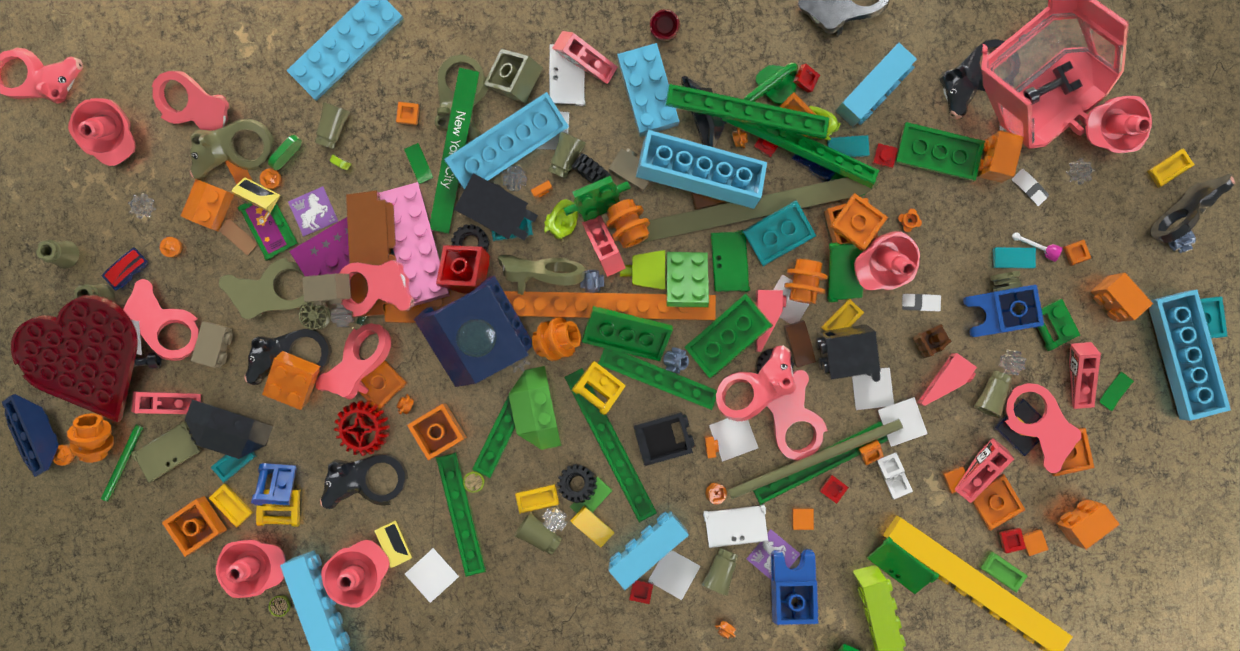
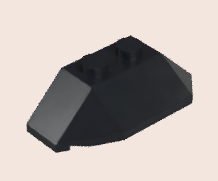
[681,76,726,148]
[185,400,273,459]

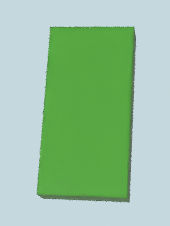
[570,476,613,513]
[980,552,1028,593]

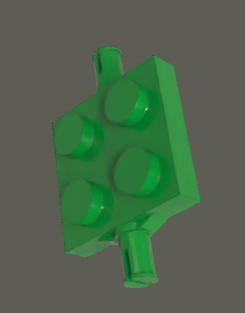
[563,176,631,222]

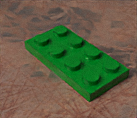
[895,122,985,182]
[685,294,773,379]
[582,306,673,361]

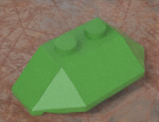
[509,366,561,450]

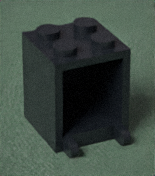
[816,324,881,382]
[633,411,695,466]

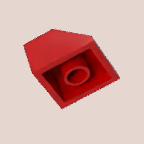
[436,245,491,294]

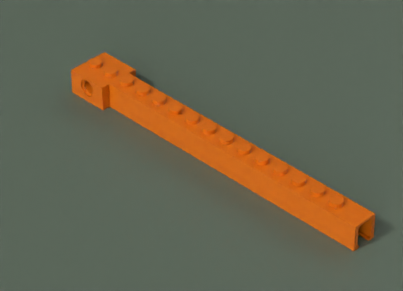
[385,290,716,323]

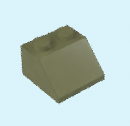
[484,49,543,103]

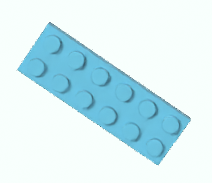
[286,0,403,101]
[444,92,569,190]

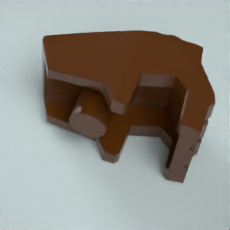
[912,324,952,359]

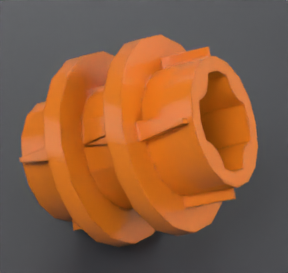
[606,199,650,248]
[784,259,828,304]
[532,317,581,361]
[67,413,114,463]

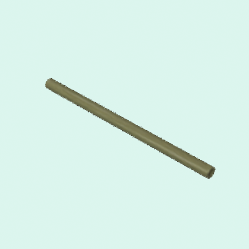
[728,419,903,499]

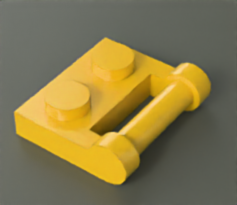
[572,361,626,415]
[256,489,300,527]

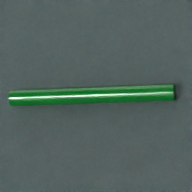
[101,424,143,502]

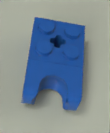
[963,284,1044,337]
[771,549,818,625]

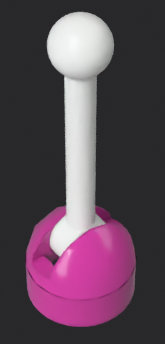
[1012,233,1062,262]

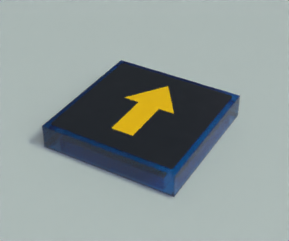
[993,398,1042,456]

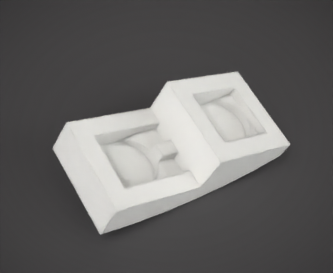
[877,453,913,500]

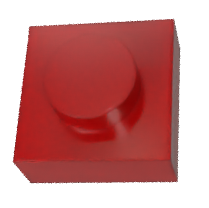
[793,64,820,93]
[753,138,778,158]
[872,143,898,169]
[819,475,849,504]
[999,528,1026,554]
[629,579,654,604]

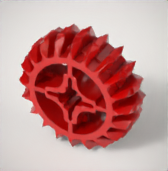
[334,400,390,456]

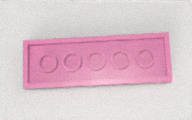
[380,182,449,306]

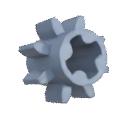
[1168,231,1196,253]
[580,270,604,293]
[663,347,689,374]

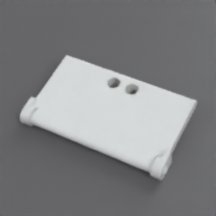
[549,44,585,106]
[703,504,768,548]

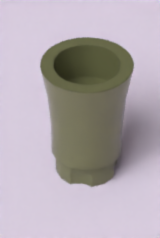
[315,102,350,149]
[548,132,586,179]
[36,240,79,269]
[74,283,115,302]
[974,371,1013,418]
[514,512,562,555]
[701,548,739,596]

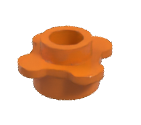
[732,127,748,149]
[898,209,922,232]
[396,394,414,415]
[715,621,736,639]

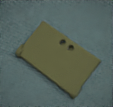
[131,420,201,483]

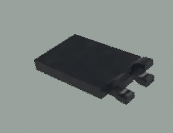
[454,173,538,241]

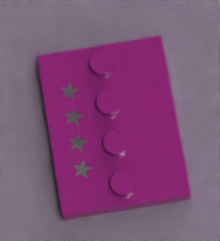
[289,217,351,302]

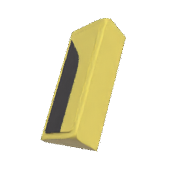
[231,177,280,213]
[375,521,412,568]

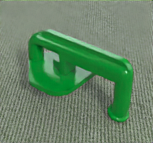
[744,62,798,104]

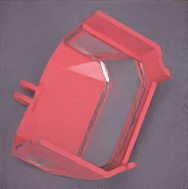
[982,0,1128,149]

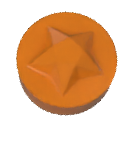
[260,168,282,189]
[160,237,183,258]
[53,445,75,466]
[705,483,727,505]

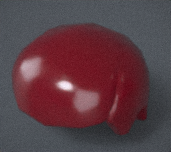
[650,9,680,41]

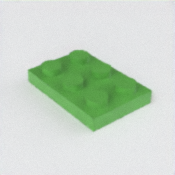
[667,252,709,307]

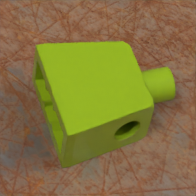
[620,250,665,291]

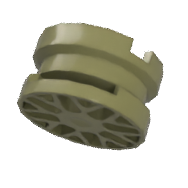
[991,271,1023,292]
[299,302,331,330]

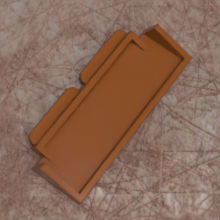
[346,190,397,318]

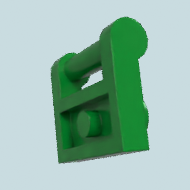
[1037,299,1080,352]

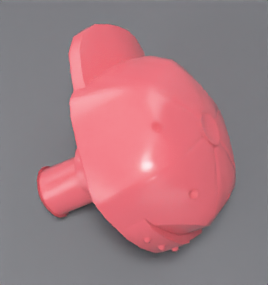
[1086,96,1152,153]
[68,98,136,166]
[854,231,920,290]
[216,540,286,598]
[321,540,390,608]

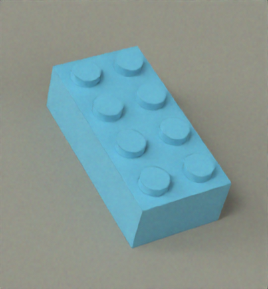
[617,43,679,137]
[835,43,917,127]
[608,511,689,590]

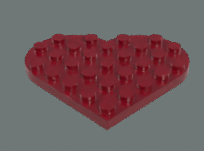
[11,295,138,422]

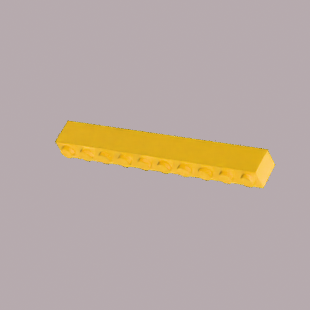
[883,515,1073,651]

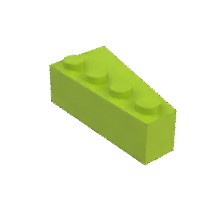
[853,565,906,651]

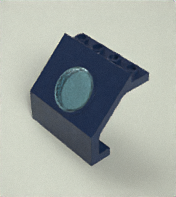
[414,276,533,387]

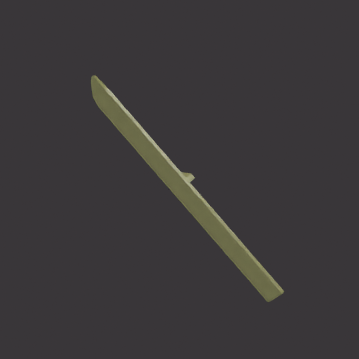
[642,177,879,243]

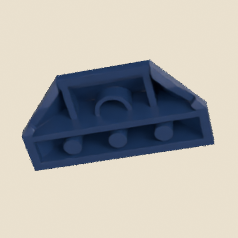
[2,394,59,477]

